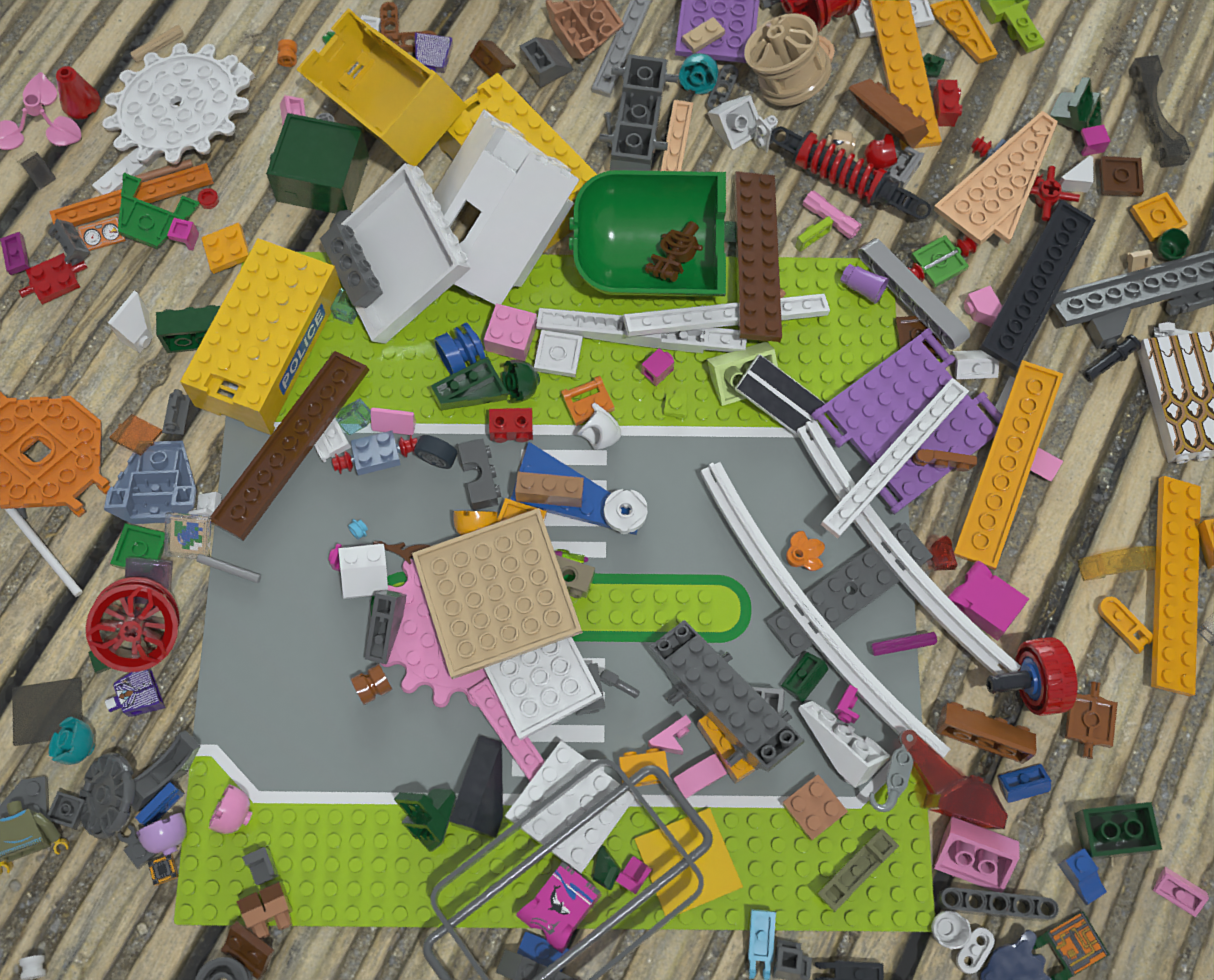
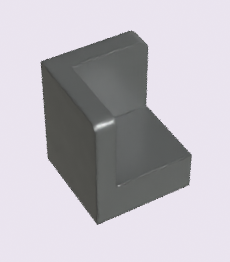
[243,847,279,885]

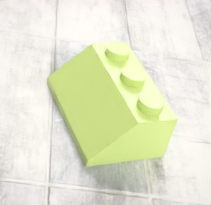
[707,342,778,406]

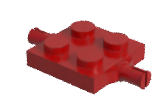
[18,253,88,304]

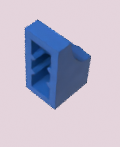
[1058,848,1107,905]

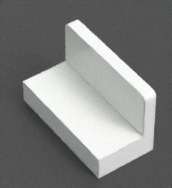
[952,350,999,379]

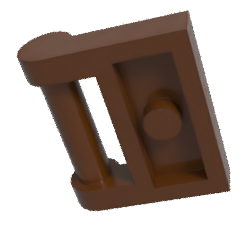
[221,921,274,980]

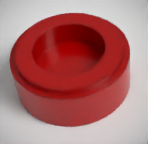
[198,188,219,209]

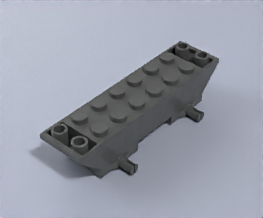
[599,54,679,171]
[649,620,805,772]

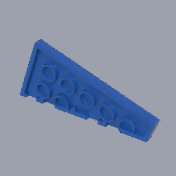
[510,442,638,535]

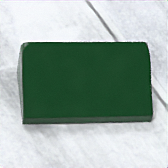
[781,652,829,703]

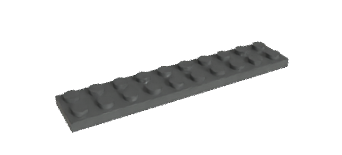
[1051,250,1214,327]

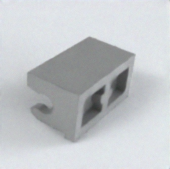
[890,147,924,188]

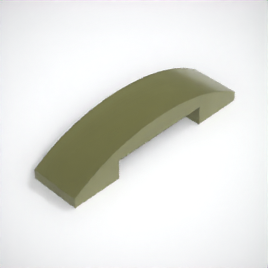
[817,829,899,912]

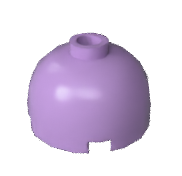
[136,813,187,856]

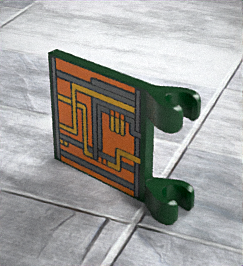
[1033,911,1110,980]

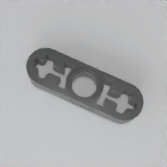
[707,64,739,112]

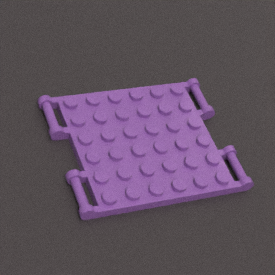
[811,328,1002,515]

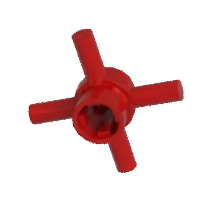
[1030,166,1080,221]

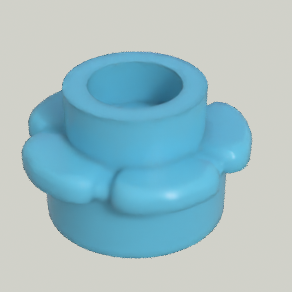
[348,519,368,540]

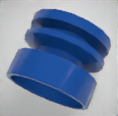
[434,322,486,375]

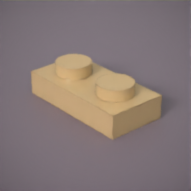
[682,17,725,54]

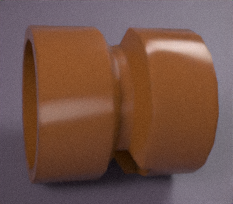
[351,664,393,705]

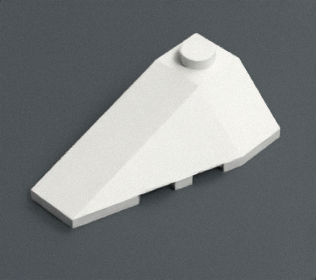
[798,701,891,787]

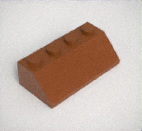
[848,79,929,149]
[935,702,1037,764]

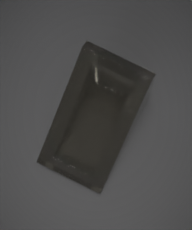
[17,150,57,190]

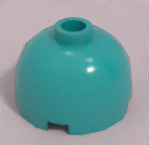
[679,53,719,94]
[48,717,95,765]

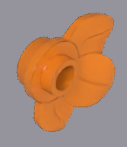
[786,531,825,571]

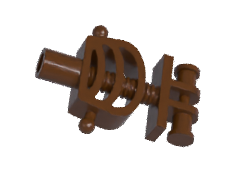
[645,221,703,282]

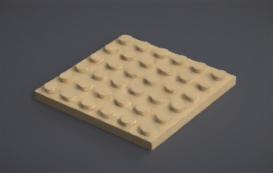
[412,508,583,679]

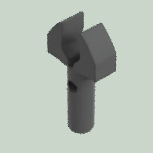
[600,669,640,698]

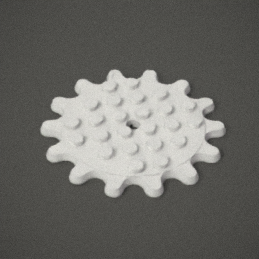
[102,43,250,164]

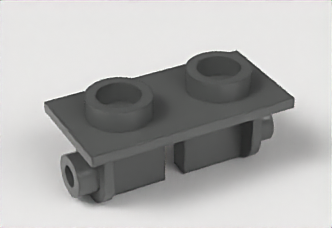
[162,389,191,435]

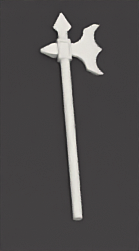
[5,508,83,597]

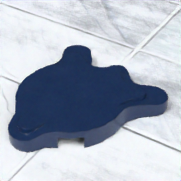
[980,930,1052,980]

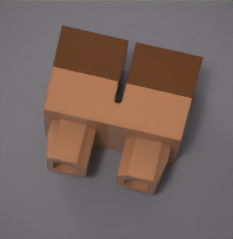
[236,882,293,940]

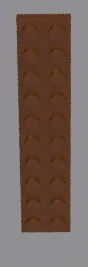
[734,171,782,342]
[208,351,370,541]

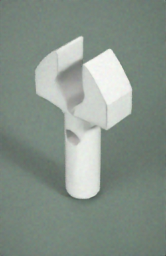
[1154,322,1192,338]

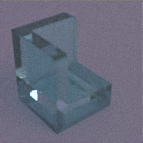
[330,288,358,325]
[335,399,371,435]

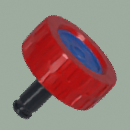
[986,637,1078,716]

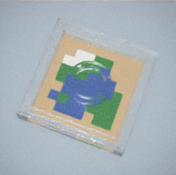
[164,512,211,560]

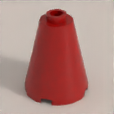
[56,66,100,119]

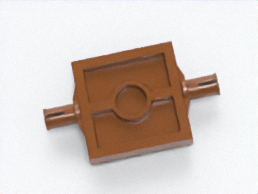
[1065,682,1118,759]

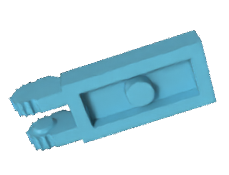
[748,909,776,980]

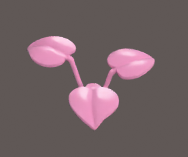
[0,72,82,150]

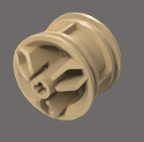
[744,14,832,106]

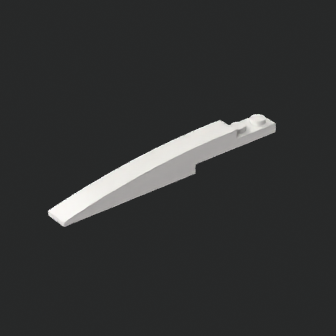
[536,308,747,353]

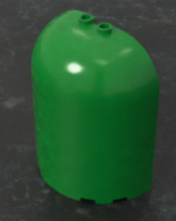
[569,170,726,297]

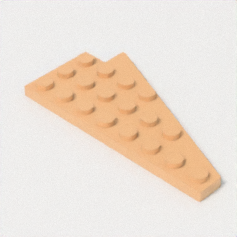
[934,111,1058,245]

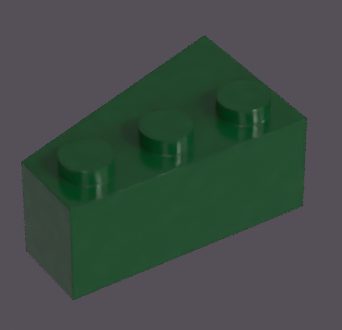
[431,357,508,411]

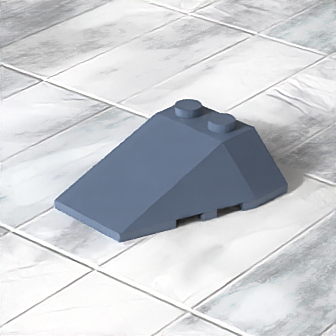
[104,441,197,524]

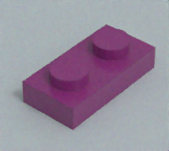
[0,232,29,275]

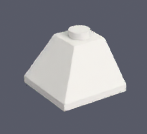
[708,95,759,150]
[108,291,153,353]

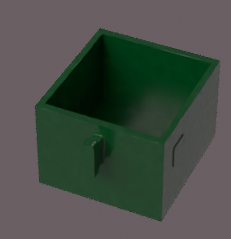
[266,113,369,214]

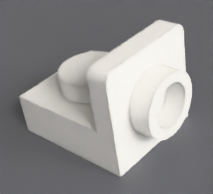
[188,492,222,523]

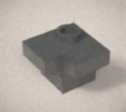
[772,939,812,980]

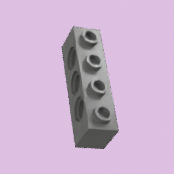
[320,223,383,308]

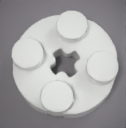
[604,489,648,534]

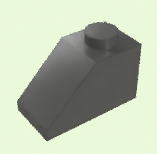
[1086,307,1131,349]

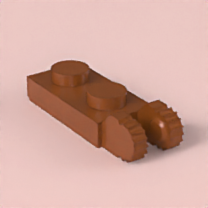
[912,449,977,472]

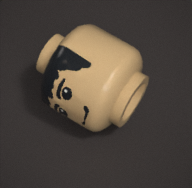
[826,129,856,157]

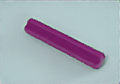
[871,632,938,656]

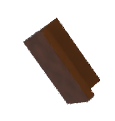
[469,40,516,77]

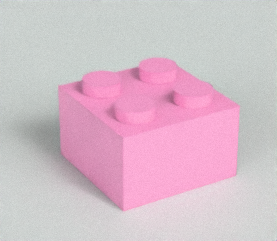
[484,303,537,361]

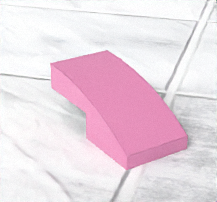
[673,754,728,798]

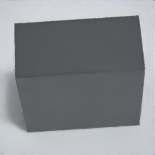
[46,791,85,830]

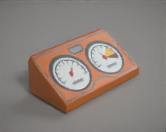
[78,217,126,251]

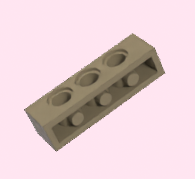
[556,555,595,599]

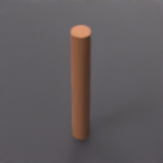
[135,159,193,182]

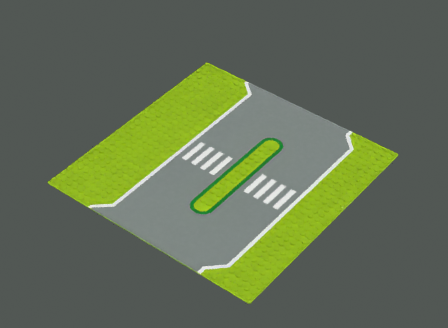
[174,251,935,932]

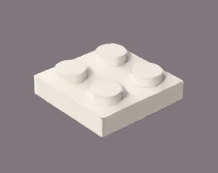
[534,330,583,377]

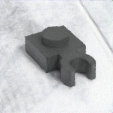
[117,825,159,869]

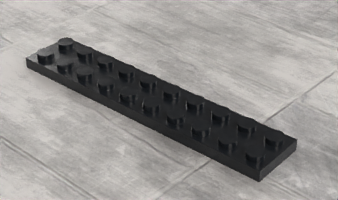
[979,199,1096,371]

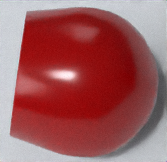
[864,133,897,170]

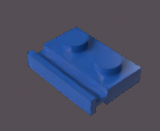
[135,782,185,826]

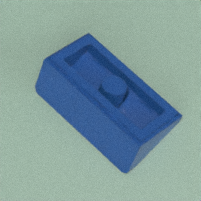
[998,764,1051,803]

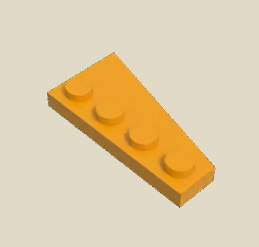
[930,0,998,64]

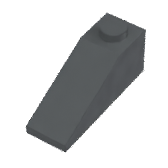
[365,590,407,664]

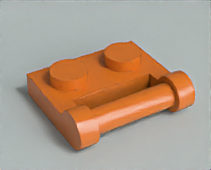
[561,376,615,426]

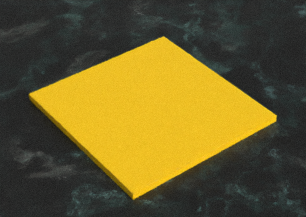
[634,808,743,917]

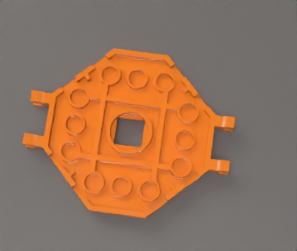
[0,392,110,518]

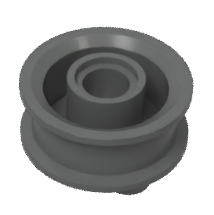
[195,957,252,980]

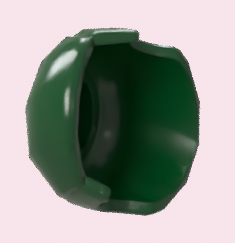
[1156,228,1190,261]

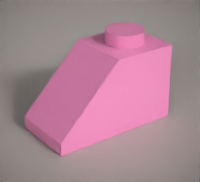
[964,286,1002,327]

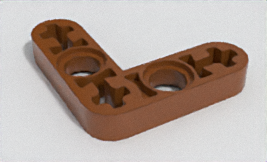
[380,2,437,53]

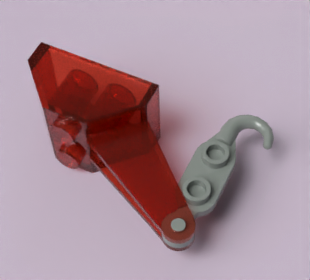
[869,730,1008,829]

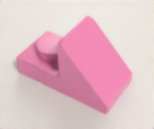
[648,715,691,755]

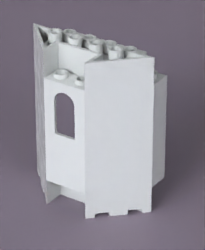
[433,109,580,305]

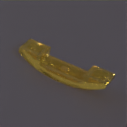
[1077,546,1156,581]

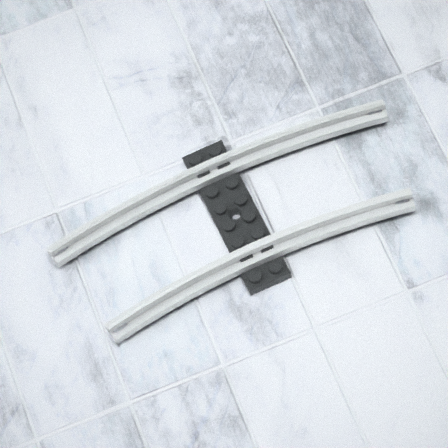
[700,421,1021,768]

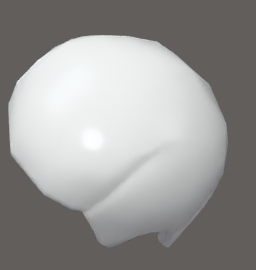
[931,910,971,949]

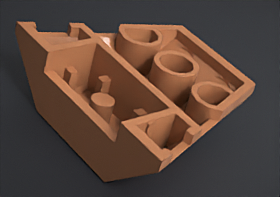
[545,0,624,59]

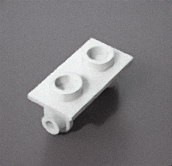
[754,116,778,153]

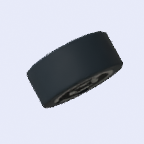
[414,435,458,469]

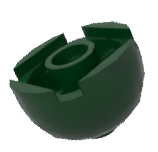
[502,360,540,403]

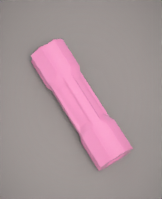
[802,190,862,239]

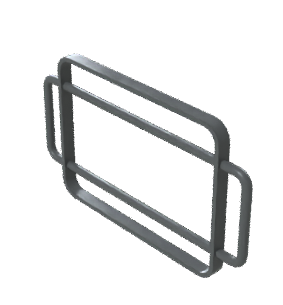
[423,759,713,980]

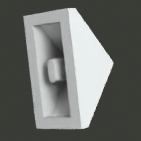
[1059,155,1093,193]

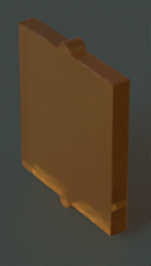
[109,414,162,456]

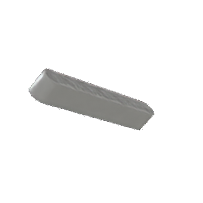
[858,238,970,350]

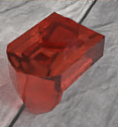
[929,535,958,571]

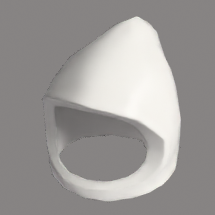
[577,403,621,450]

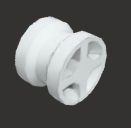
[19,955,46,980]

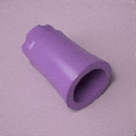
[840,264,889,304]

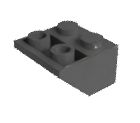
[519,37,573,88]

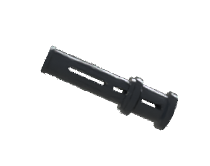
[1083,334,1141,382]

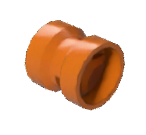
[277,39,298,67]

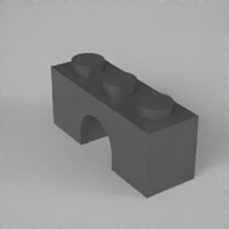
[458,439,501,511]

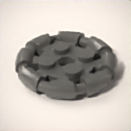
[79,753,135,839]

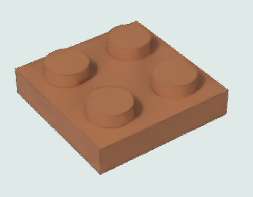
[781,774,848,841]

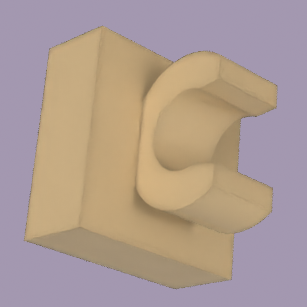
[1127,249,1153,272]

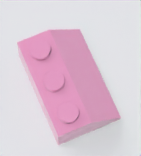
[934,817,1019,893]

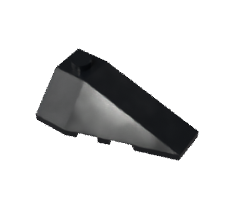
[449,736,504,838]

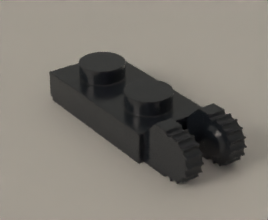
[815,961,884,980]

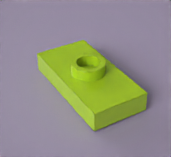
[795,216,833,252]

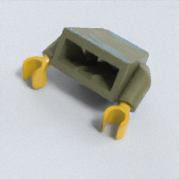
[0,801,69,875]

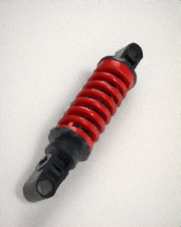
[771,126,932,220]

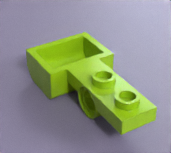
[980,0,1045,53]

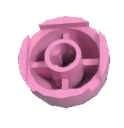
[208,784,252,834]

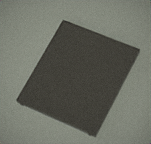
[12,678,83,746]

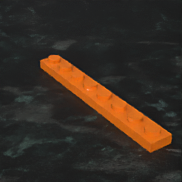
[50,163,214,227]

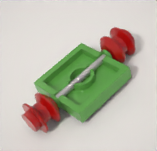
[907,235,977,288]

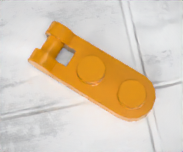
[1098,596,1153,654]

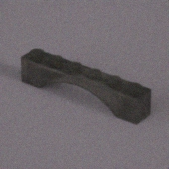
[1129,55,1191,168]

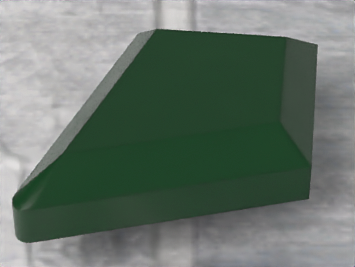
[923,53,945,77]
[593,845,621,890]

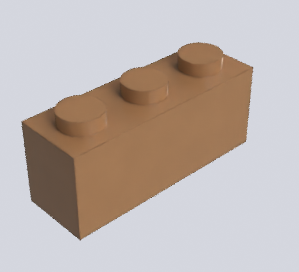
[515,472,584,508]

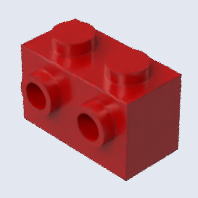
[933,79,962,127]
[489,408,533,443]

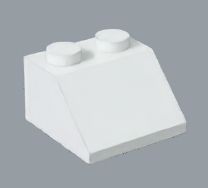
[338,544,388,599]

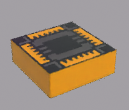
[148,854,178,886]

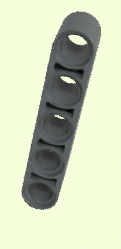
[936,887,1059,922]

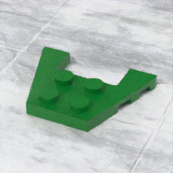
[118,172,200,250]

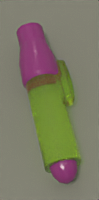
[554,549,589,564]

